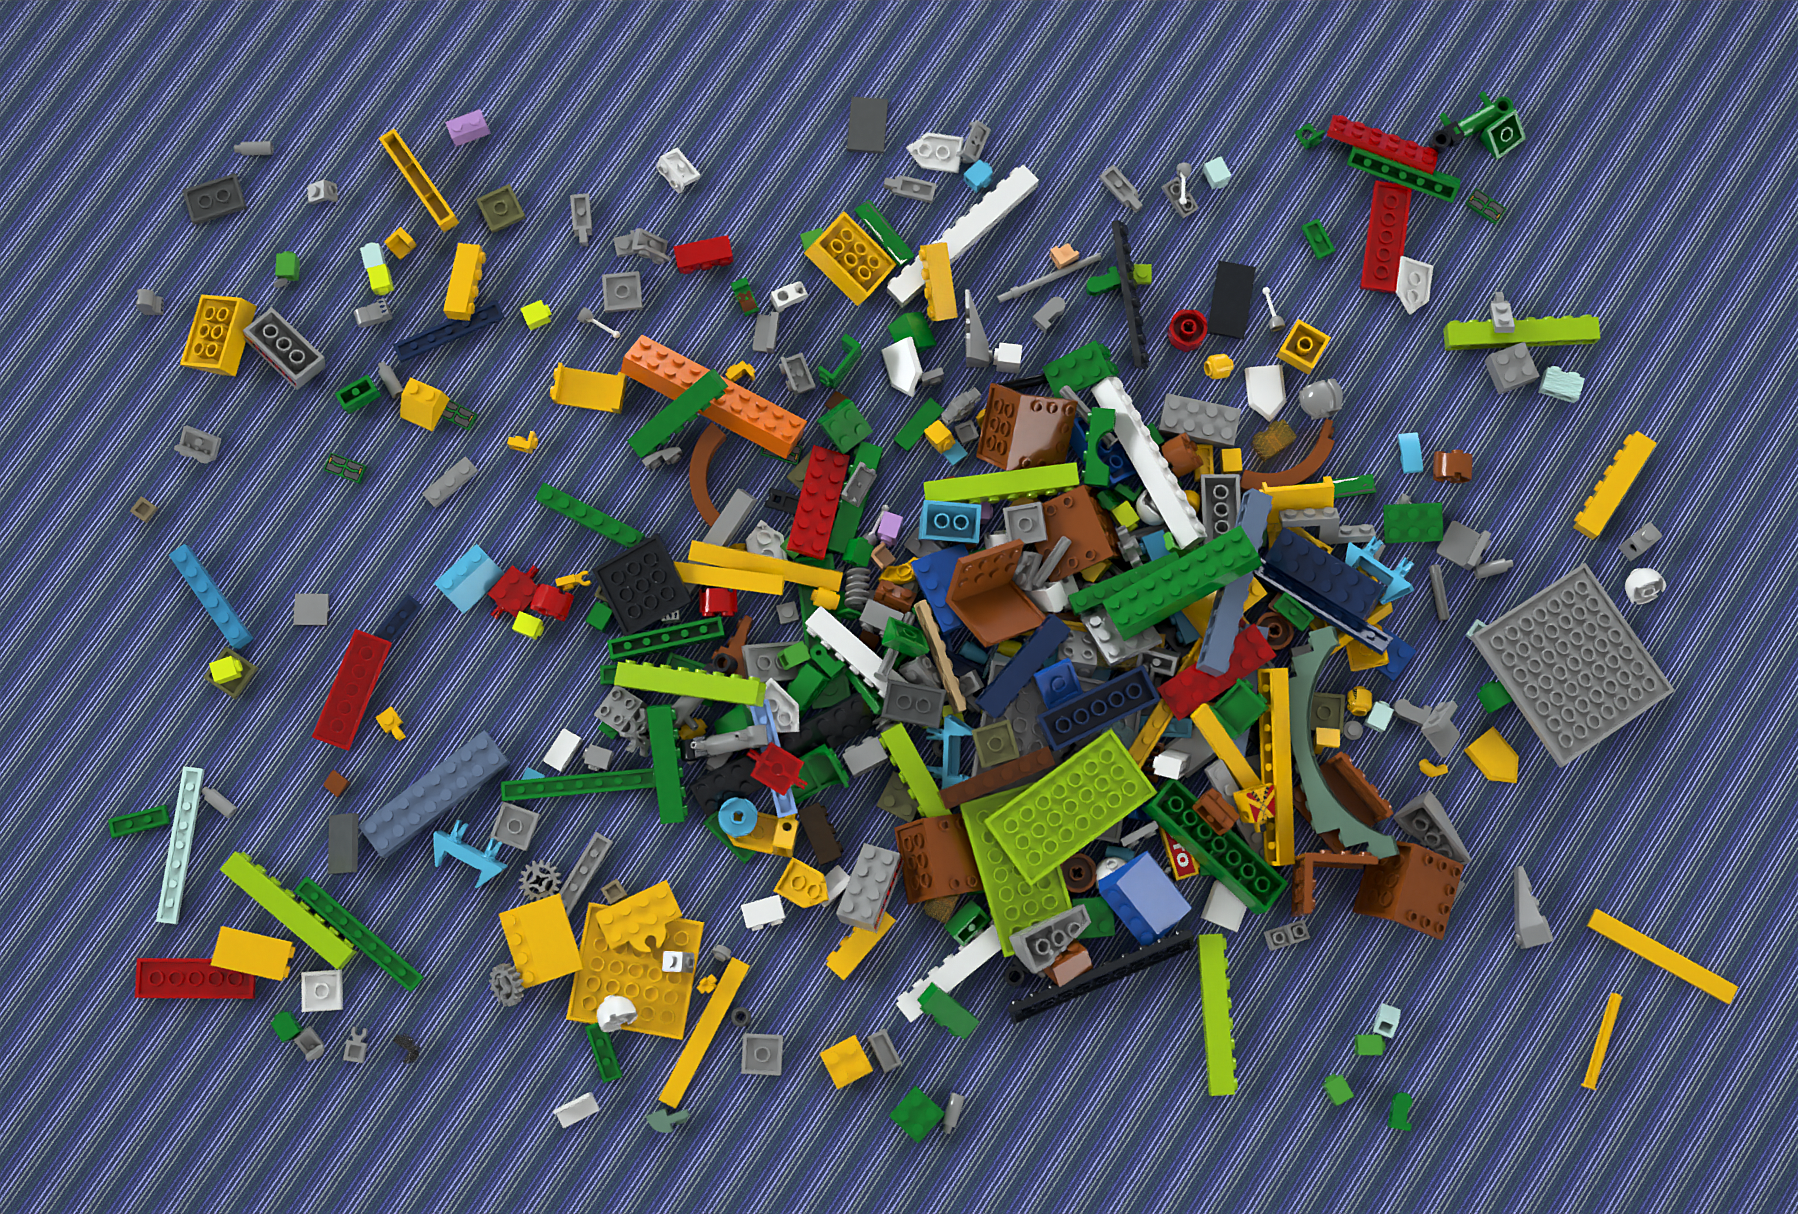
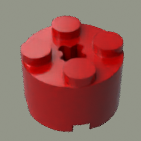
[1167,309,1207,352]
[530,583,575,622]
[699,588,738,618]

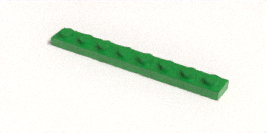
[501,768,656,801]
[294,876,425,993]

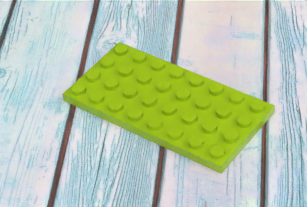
[983,728,1157,886]
[959,782,1072,957]

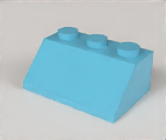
[918,500,981,544]
[434,544,505,614]

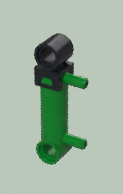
[1429,91,1513,154]

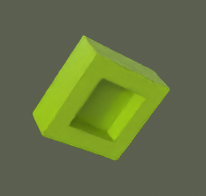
[1133,264,1152,285]

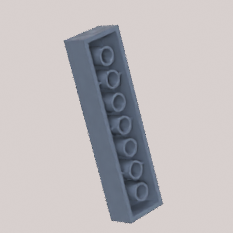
[358,730,511,858]

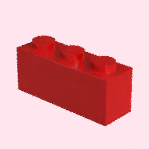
[673,235,734,274]

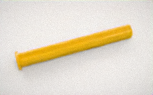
[1581,993,1622,1091]

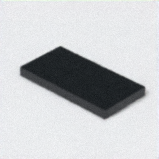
[1207,261,1256,340]

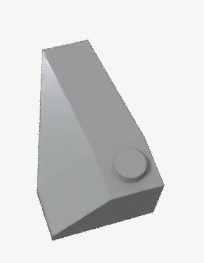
[965,289,993,367]
[1393,790,1472,865]
[1009,904,1091,973]

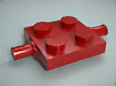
[488,565,539,620]
[747,742,808,796]

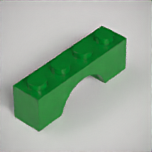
[1081,407,1117,488]

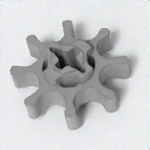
[941,387,981,426]
[1116,525,1143,569]
[620,708,651,757]

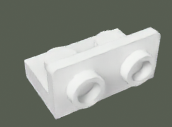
[656,148,700,193]

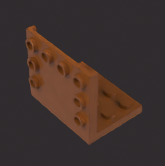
[976,383,1078,471]
[1034,484,1125,582]
[945,539,1046,647]
[1292,752,1394,854]
[894,813,984,905]
[1352,841,1464,940]
[1291,850,1378,917]

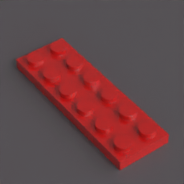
[1326,115,1439,174]
[1360,180,1412,294]
[786,445,850,560]
[1156,623,1277,721]
[312,629,392,751]
[135,958,256,999]

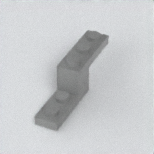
[1279,507,1377,544]

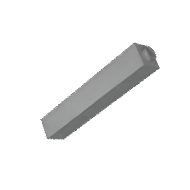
[684,489,758,594]

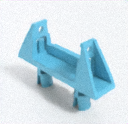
[1345,536,1415,605]
[926,714,973,789]
[433,820,508,888]

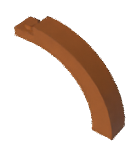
[1240,419,1335,493]
[689,422,736,534]

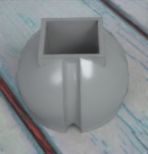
[1299,379,1343,420]

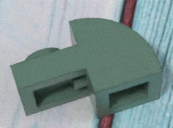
[646,1108,690,1133]

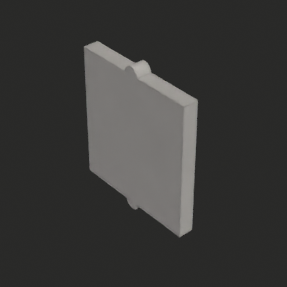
[292,594,330,626]

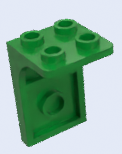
[1042,340,1119,399]
[791,744,850,805]

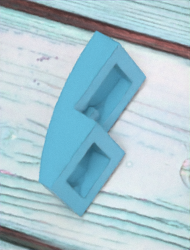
[1397,432,1423,474]

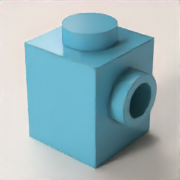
[963,159,993,193]

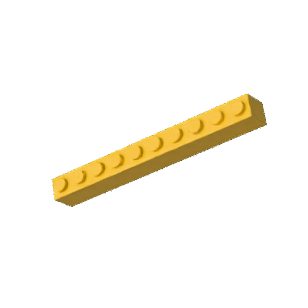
[1257,668,1295,866]

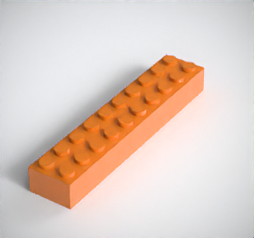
[620,335,807,459]

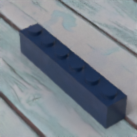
[974,614,1071,719]

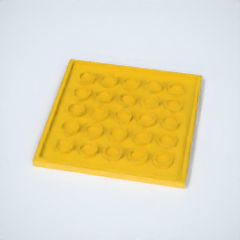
[566,902,705,1040]

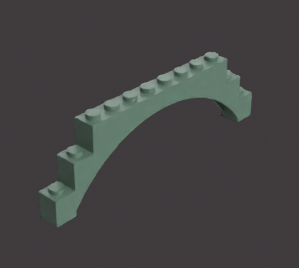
[1288,626,1400,860]

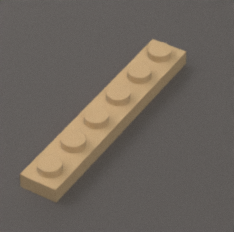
[914,599,967,714]

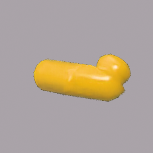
[1419,759,1448,777]

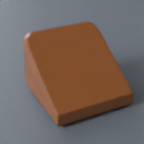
[323,769,351,797]

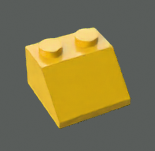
[400,377,450,432]

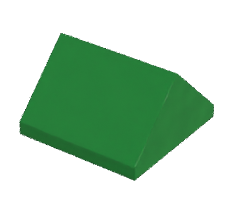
[1479,108,1526,160]
[888,311,937,354]
[882,617,930,658]
[714,704,754,752]

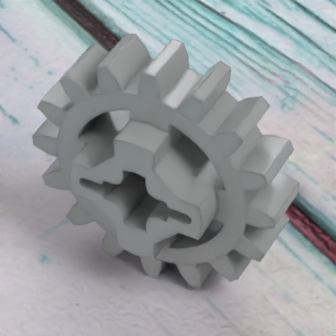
[519,860,562,901]
[489,963,525,1007]

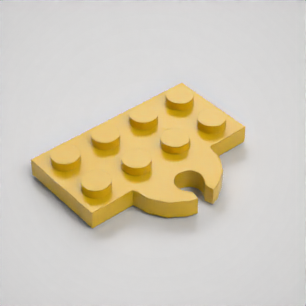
[595,880,683,953]

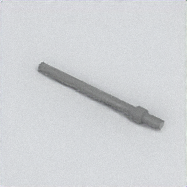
[997,253,1102,303]

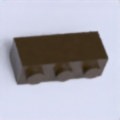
[797,802,844,866]

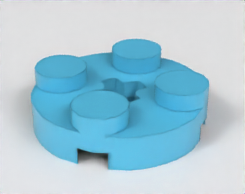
[718,797,757,838]

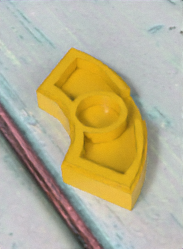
[878,557,919,585]

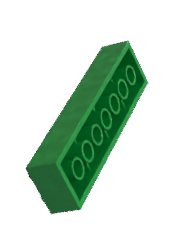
[1102,525,1262,641]
[1142,778,1288,915]

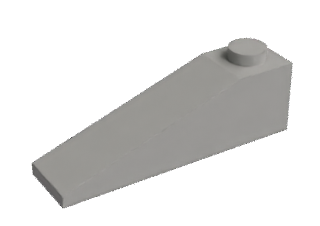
[1514,866,1554,949]

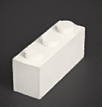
[1153,748,1192,780]

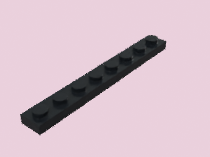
[1111,220,1149,370]

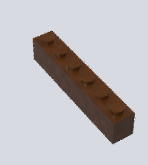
[937,746,1055,810]

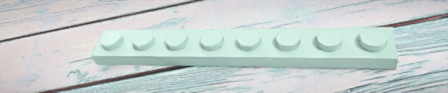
[156,767,205,924]

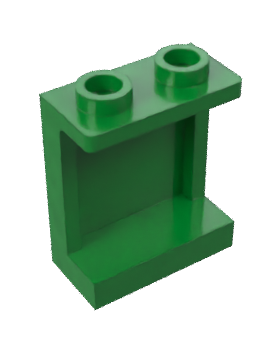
[1209,678,1270,740]

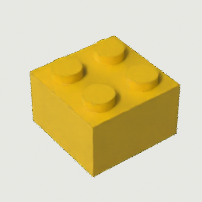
[1276,319,1331,375]
[819,1035,873,1089]

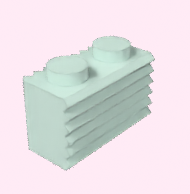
[1538,366,1585,403]

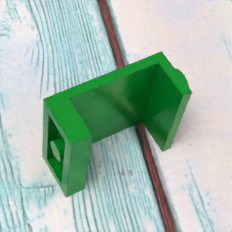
[818,334,862,389]

